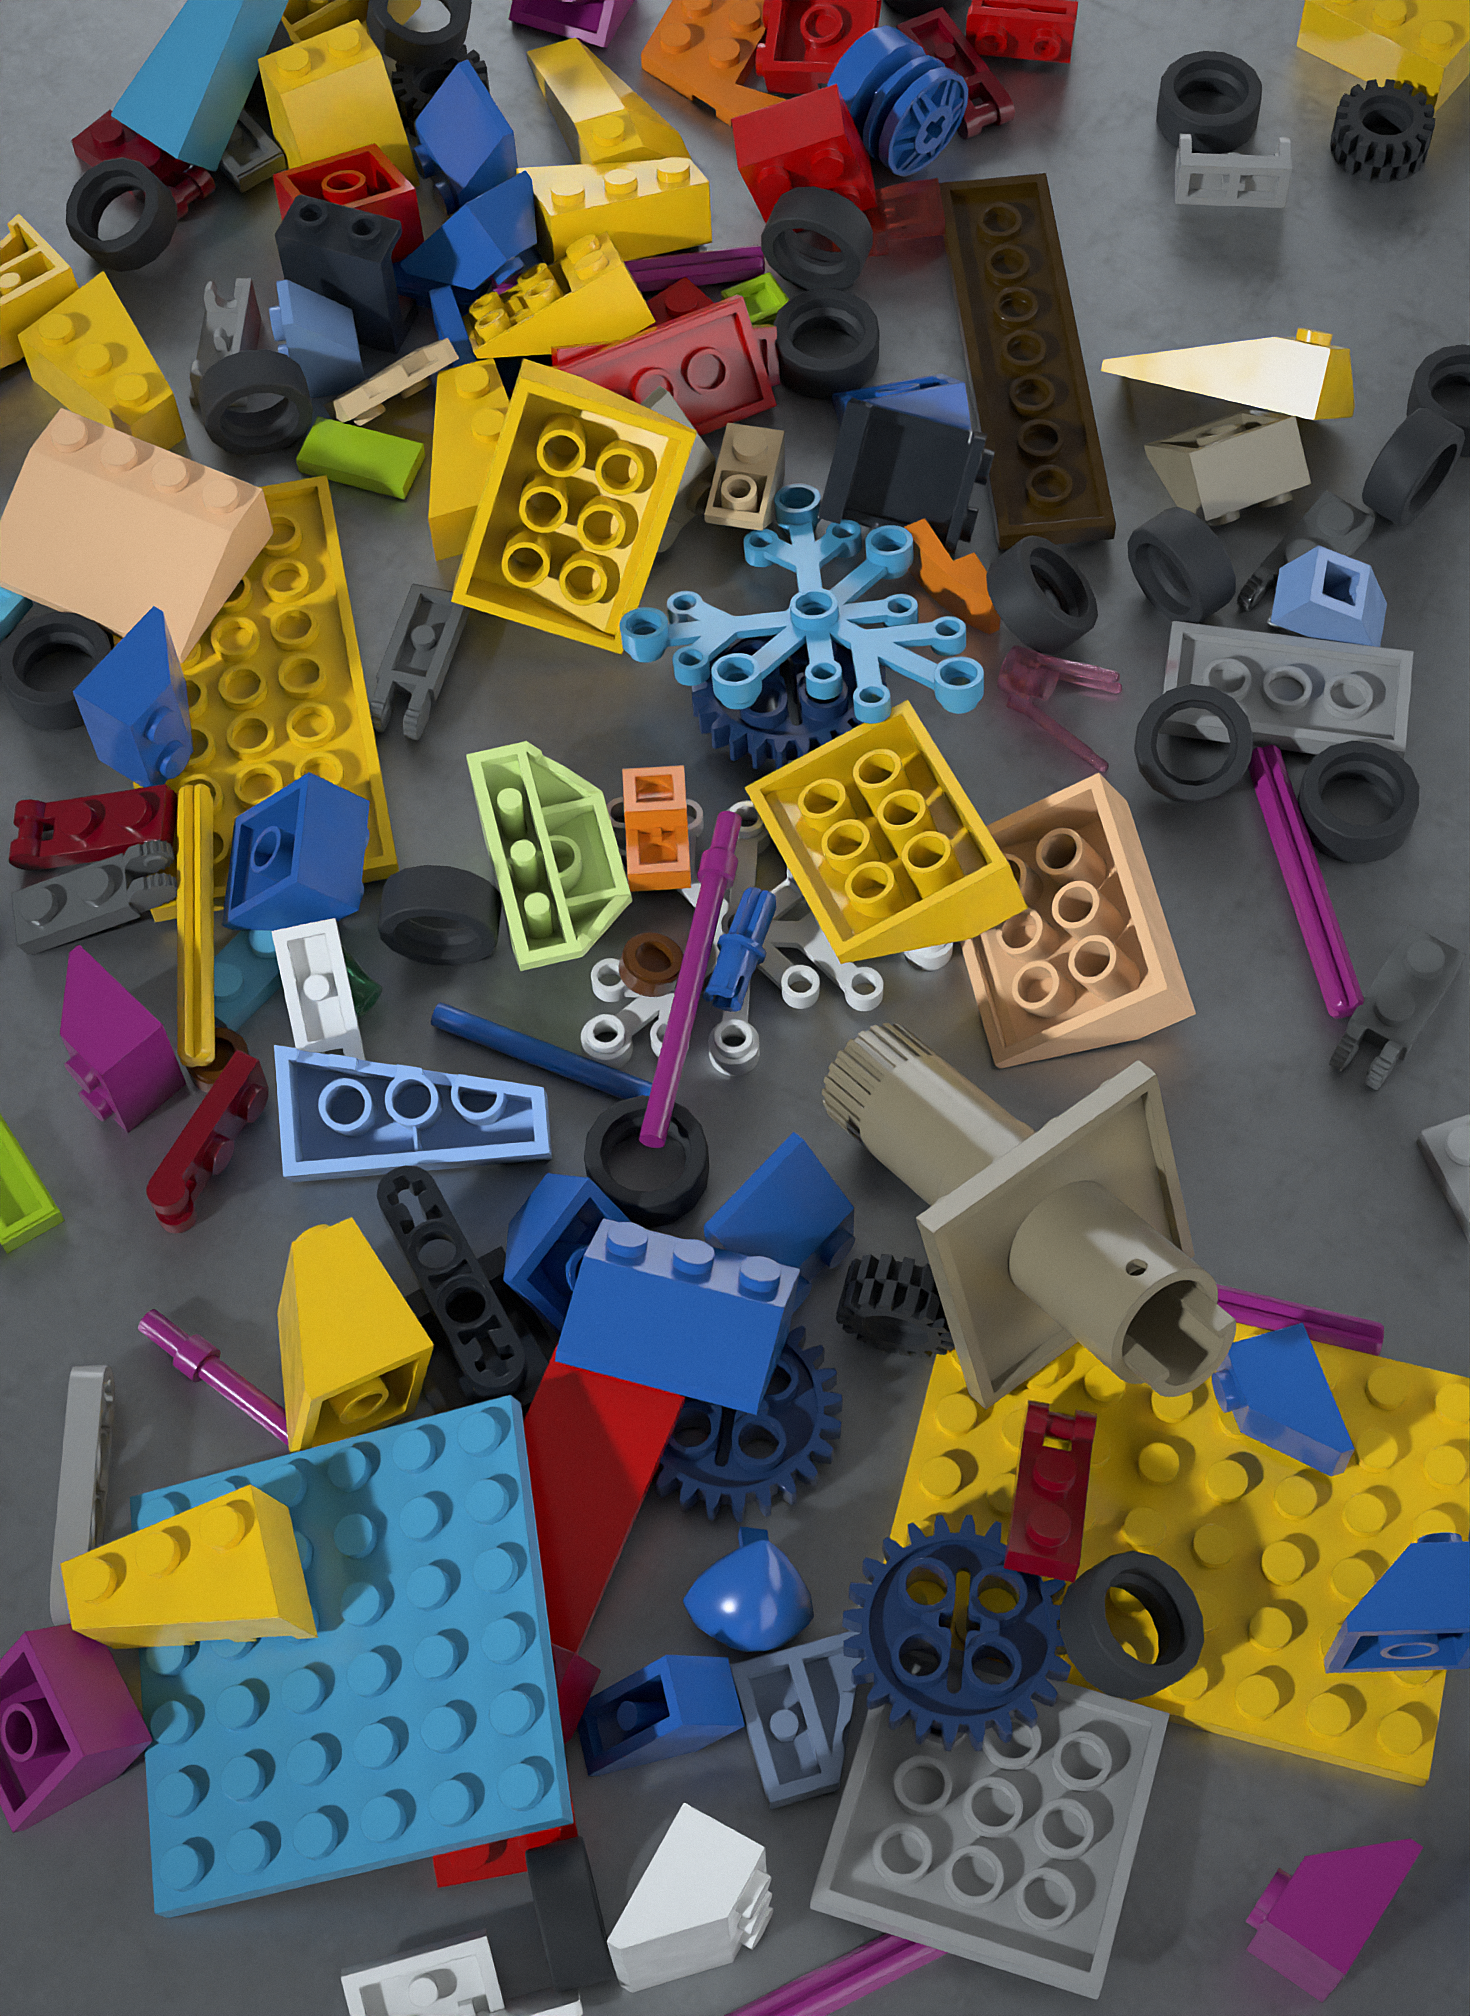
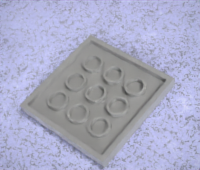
[810,1648,1170,2000]

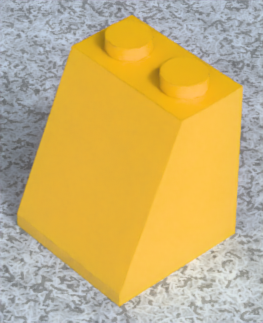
[257,19,420,188]
[277,1217,434,1454]

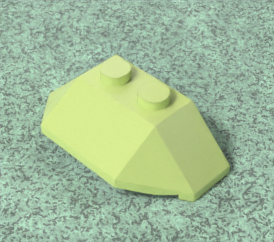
[466,741,632,971]

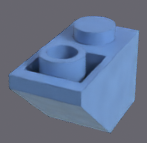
[269,280,365,398]
[1270,546,1387,647]

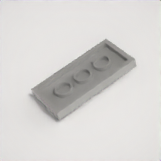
[1158,621,1414,759]

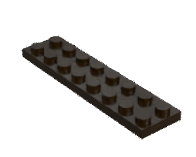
[937,173,1116,550]

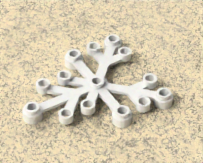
[581,797,954,1076]

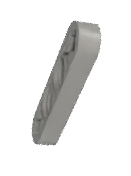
[50,1365,115,1626]

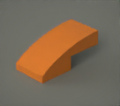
[904,518,1001,634]
[622,765,692,892]

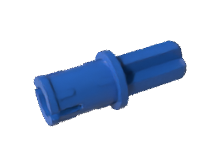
[702,887,777,1012]

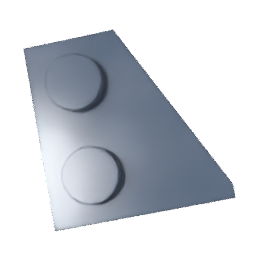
[730,1631,862,1810]

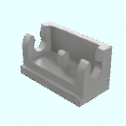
[1175,133,1292,208]
[189,278,261,407]

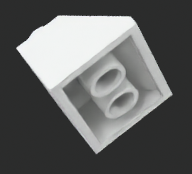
[607,1803,773,1993]

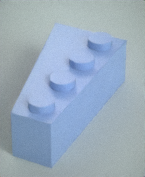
[274,1045,553,1182]

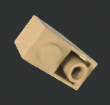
[704,423,785,531]

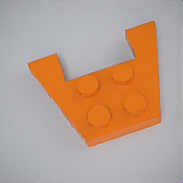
[641,0,786,127]

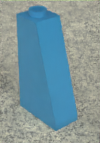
[111,0,289,172]

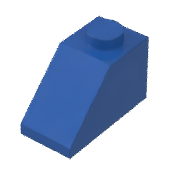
[1212,1323,1355,1476]
[577,1655,745,1776]

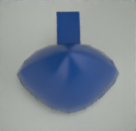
[683,1526,814,1652]

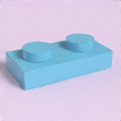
[214,930,283,1032]

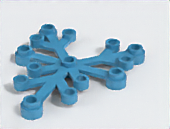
[620,483,984,724]

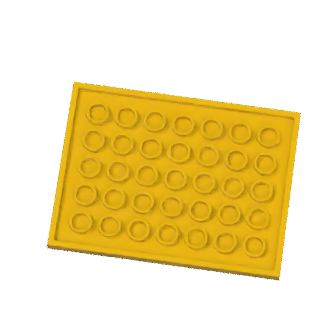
[883,1322,1470,1787]

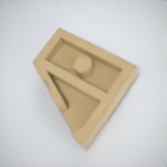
[323,338,459,427]

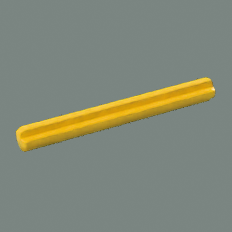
[177,784,215,1067]

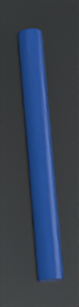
[431,1002,652,1100]

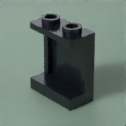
[275,195,418,355]
[817,398,995,554]
[404,1246,555,1422]

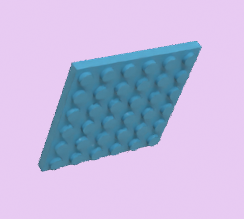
[130,1395,574,1918]

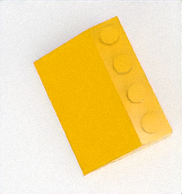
[451,358,697,655]
[744,699,1028,964]

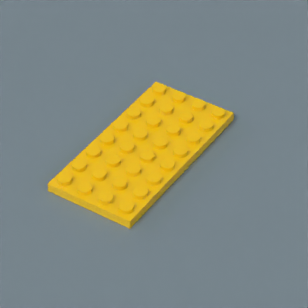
[113,475,400,922]

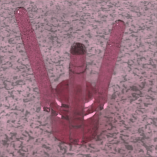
[997,645,1123,772]

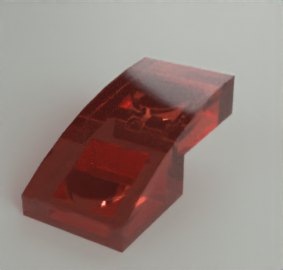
[831,178,945,257]

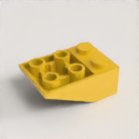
[462,231,656,359]

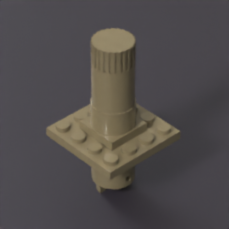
[822,1023,1236,1409]

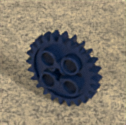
[691,634,887,769]
[655,1325,843,1522]
[842,1515,1071,1752]

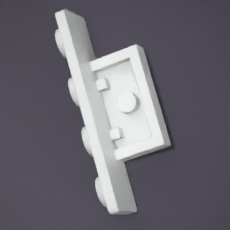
[341,1928,583,2016]

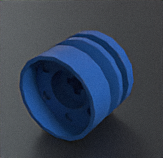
[827,25,968,177]

